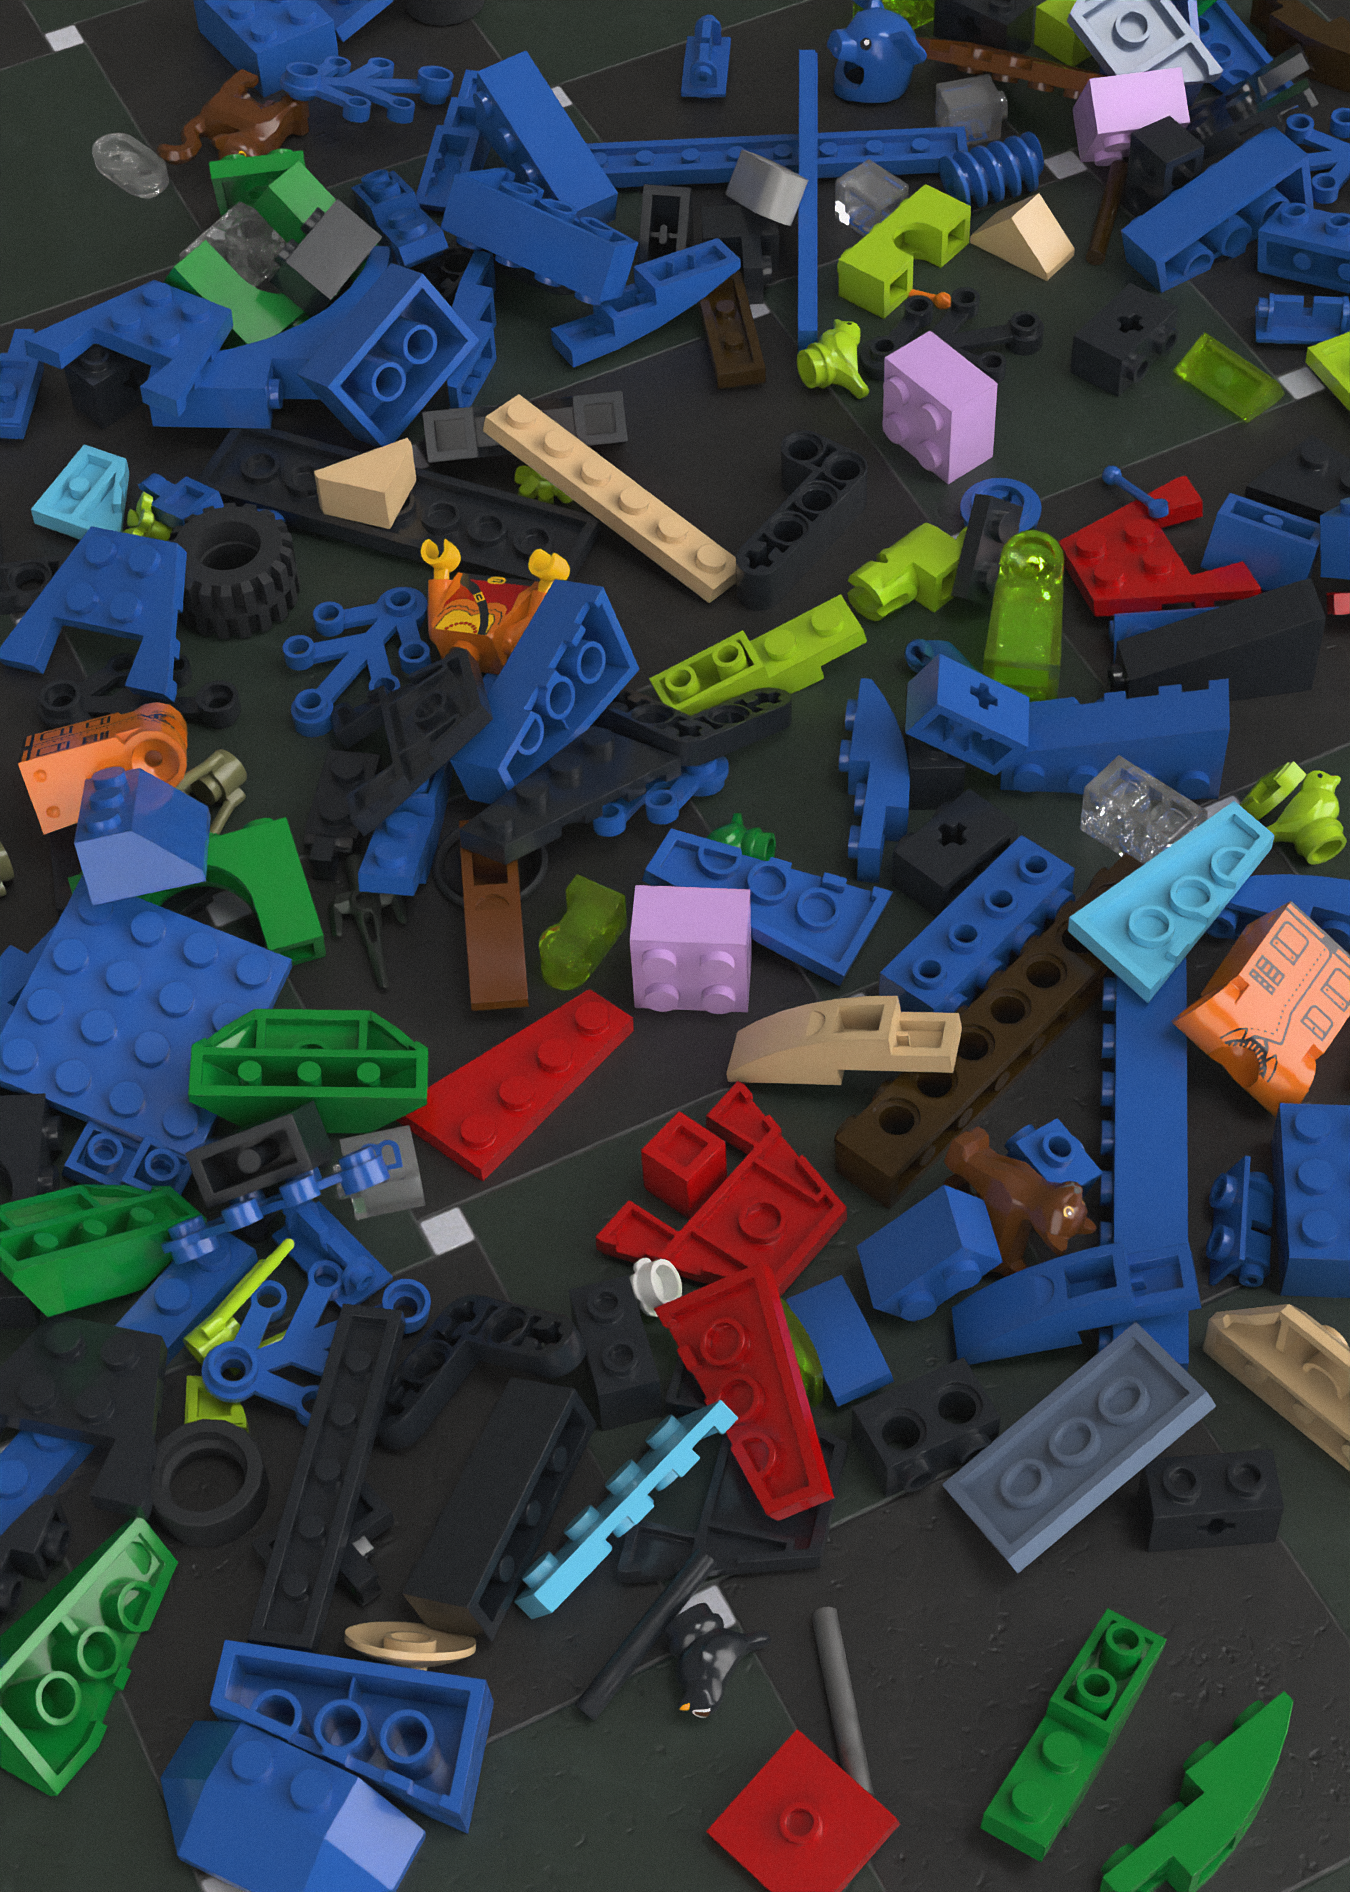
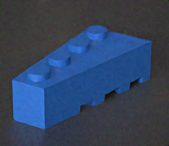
[449,579,640,804]

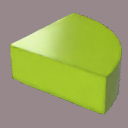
[1239,761,1307,820]
[184,1376,249,1434]

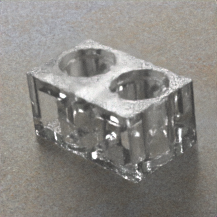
[179,201,287,287]
[1080,755,1208,864]

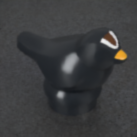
[664,1603,772,1718]

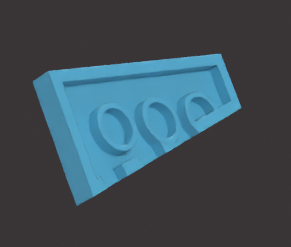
[1068,801,1275,1003]
[514,1400,738,1619]

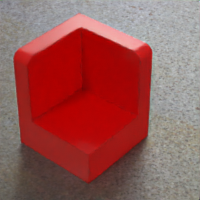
[641,1111,727,1220]

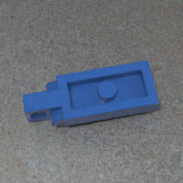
[0,329,44,439]

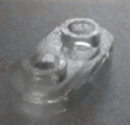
[92,133,169,199]

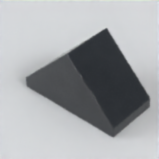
[637,184,694,265]

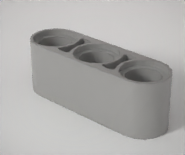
[725,150,809,226]

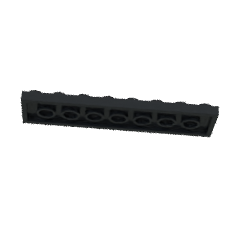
[196,428,601,582]

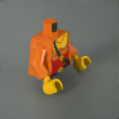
[421,539,570,674]

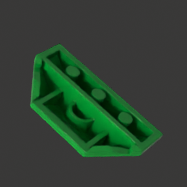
[188,1009,428,1134]
[0,1184,207,1317]

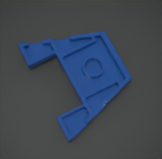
[24,280,234,417]
[0,526,187,703]

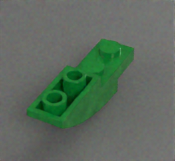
[980,1608,1167,1862]
[1099,1691,1294,1892]

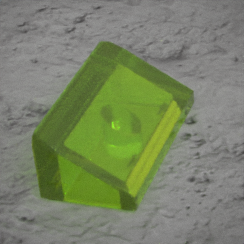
[1173,332,1285,423]

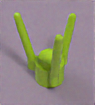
[182,1238,294,1376]

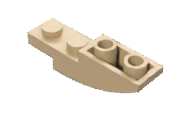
[726,996,962,1085]

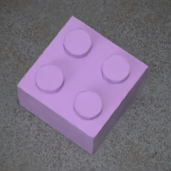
[1072,67,1190,166]
[882,331,998,484]
[630,885,752,1014]

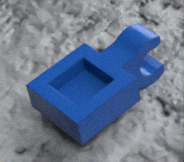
[138,473,224,528]

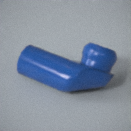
[904,639,980,673]

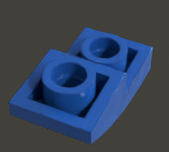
[62,1120,193,1195]
[786,1275,894,1407]

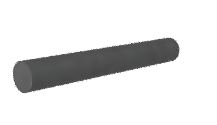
[811,1607,874,1797]

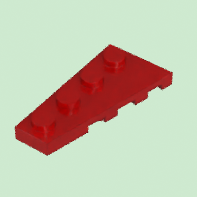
[396,989,634,1182]
[654,1261,834,1521]

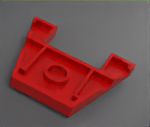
[1058,475,1261,617]
[595,1081,847,1297]

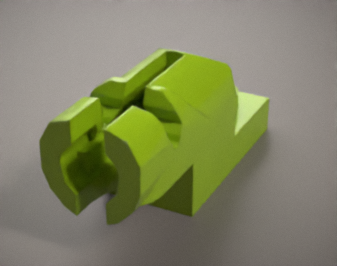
[847,522,967,621]

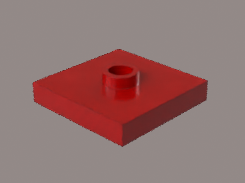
[706,1729,900,1892]

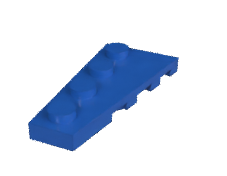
[1198,0,1298,109]
[642,828,893,986]

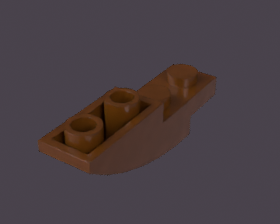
[459,820,529,1011]

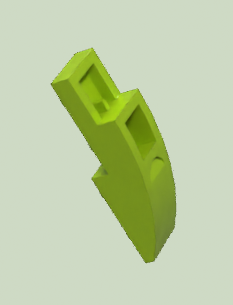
[649,594,867,716]

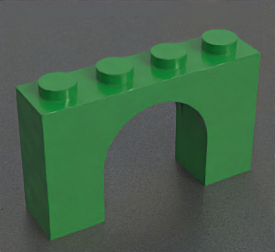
[163,160,378,350]
[68,817,326,966]

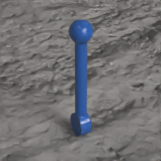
[1102,465,1169,518]

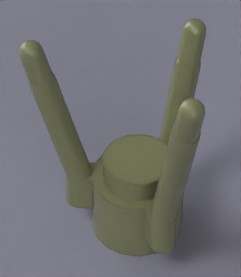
[176,749,247,834]

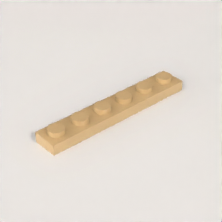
[483,394,736,603]

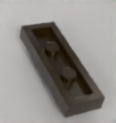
[697,271,766,389]

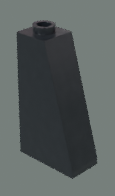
[1107,579,1326,702]

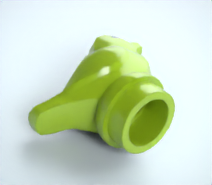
[797,319,869,399]
[1266,770,1347,865]

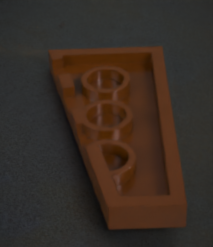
[916,37,1108,100]

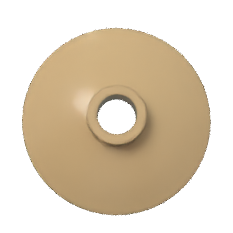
[344,1622,476,1671]

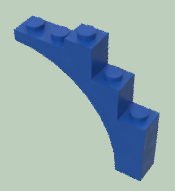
[148,246,393,429]

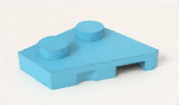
[31,444,129,540]

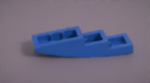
[416,69,491,212]
[551,238,741,368]
[447,250,497,409]

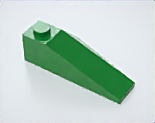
[0,1516,178,1796]

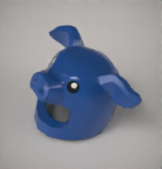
[827,0,927,103]

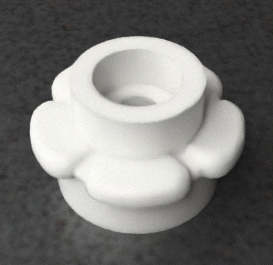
[629,1258,682,1317]

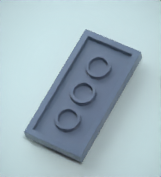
[942,1322,1216,1573]

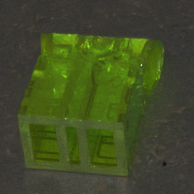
[983,530,1064,702]

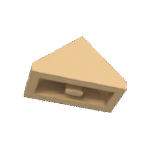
[970,193,1075,281]
[314,438,417,529]

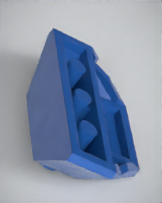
[160,1721,426,1892]

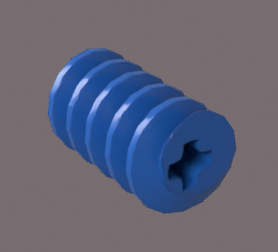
[939,131,1044,207]

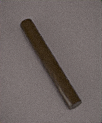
[1086,160,1128,265]

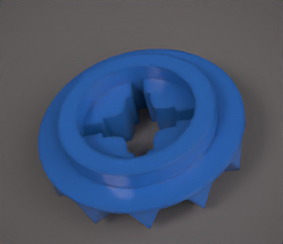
[960,478,1042,537]

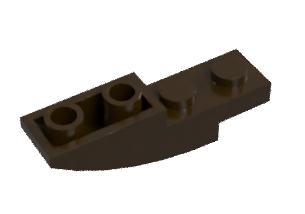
[1250,0,1350,93]

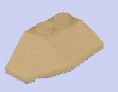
[1202,1304,1350,1471]

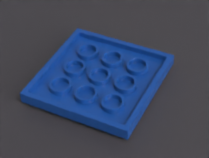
[0,875,292,1156]

